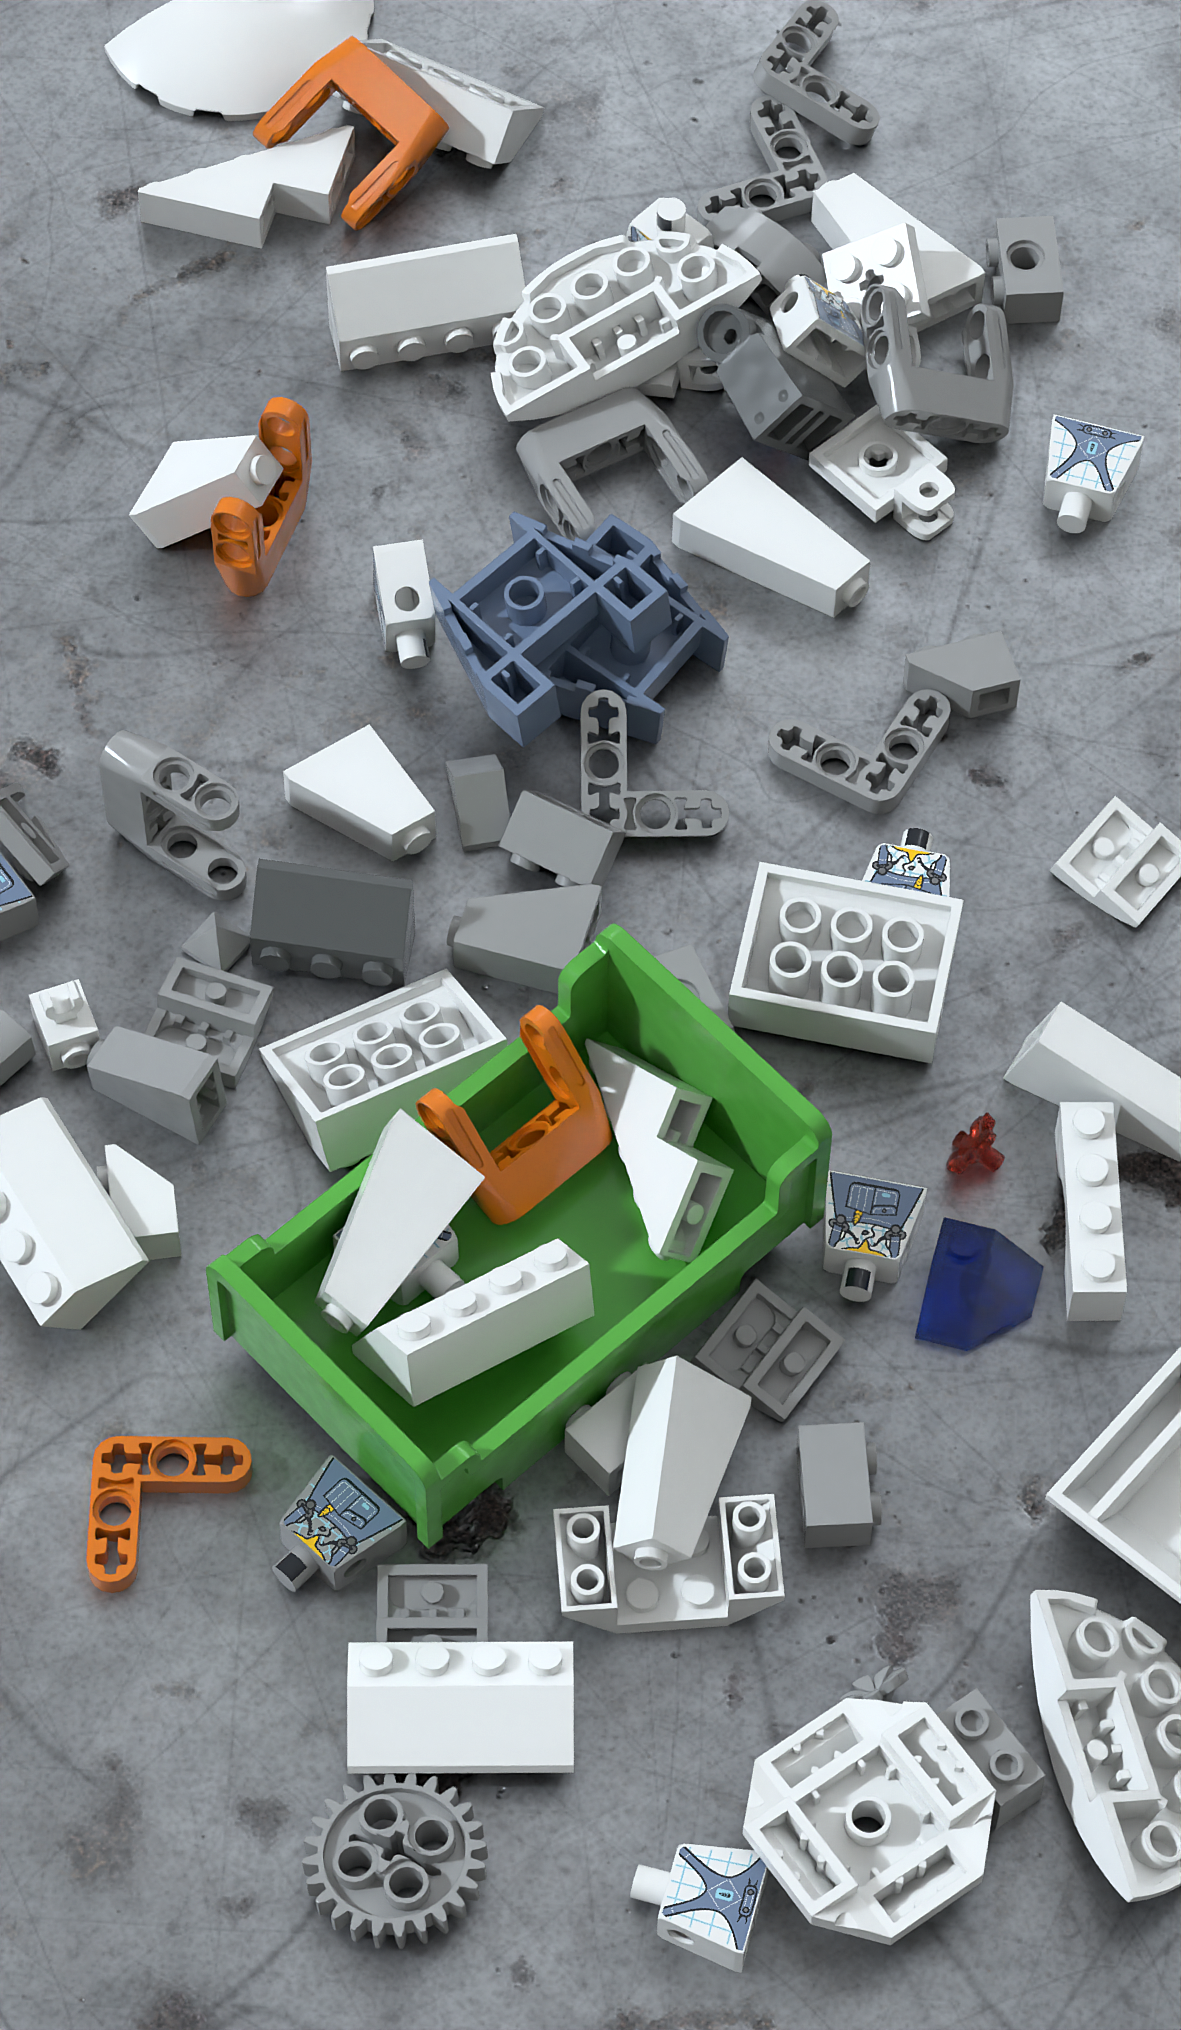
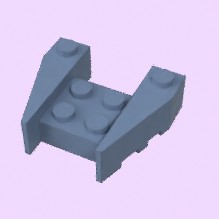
[429,511,672,748]
[536,514,729,744]

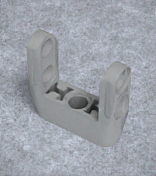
[861,284,1014,443]
[516,387,710,541]
[99,730,247,901]

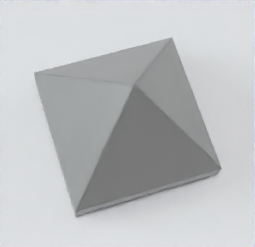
[181,911,250,972]

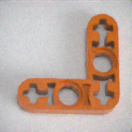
[86,1436,253,1593]

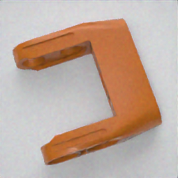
[253,36,449,231]
[210,397,312,597]
[415,1005,613,1225]

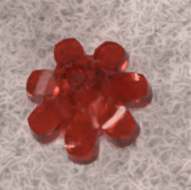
[946,1112,1005,1175]

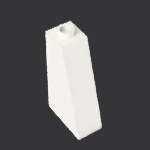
[811,173,985,332]
[672,457,870,618]
[1003,1002,1181,1162]
[314,1109,485,1336]
[613,1356,752,1570]

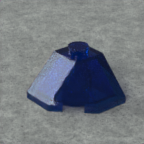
[915,1217,1044,1351]

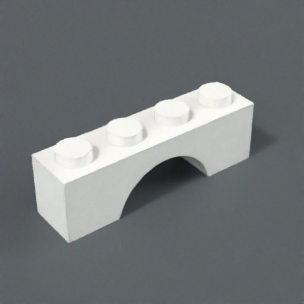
[1055,1102,1127,1321]

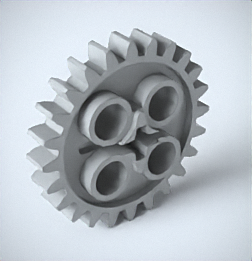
[302,1773,488,1949]

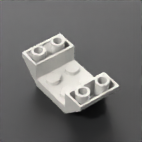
[553,1494,785,1634]

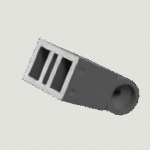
[697,304,855,460]

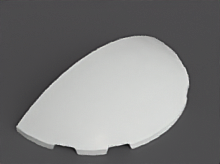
[104,0,374,121]
[491,231,762,422]
[1030,1590,1181,1903]

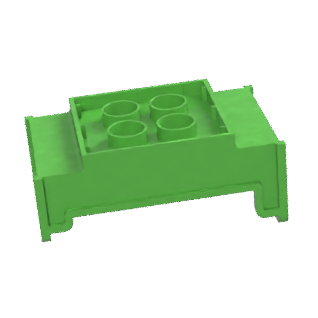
[206,923,832,1549]

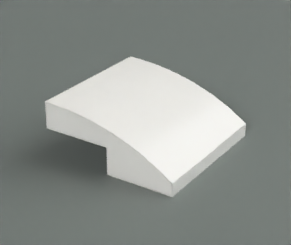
[1049,796,1181,928]

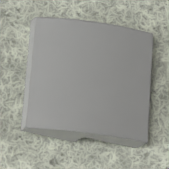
[144,956,274,1089]
[689,1279,845,1422]
[376,1564,488,1642]

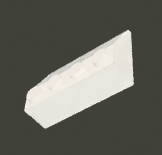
[728,862,964,1063]
[259,969,508,1172]

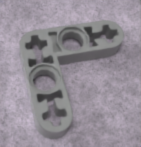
[753,0,880,145]
[697,95,828,226]
[580,689,729,839]
[768,689,951,814]

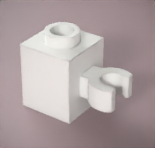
[29,979,100,1072]

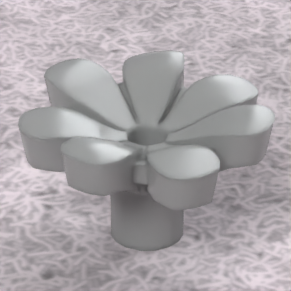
[839,1665,908,1702]

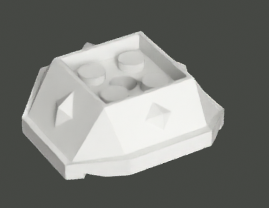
[743,1698,996,1945]

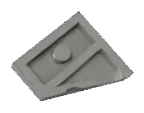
[0,782,70,886]

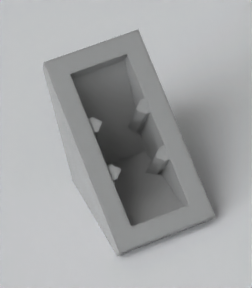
[445,754,510,852]

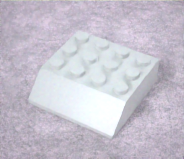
[1045,1347,1181,1604]

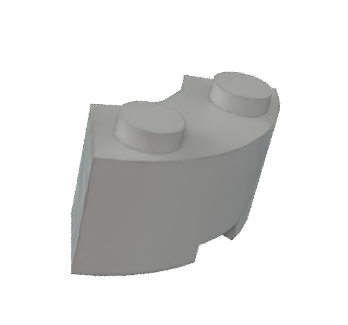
[704,206,827,315]

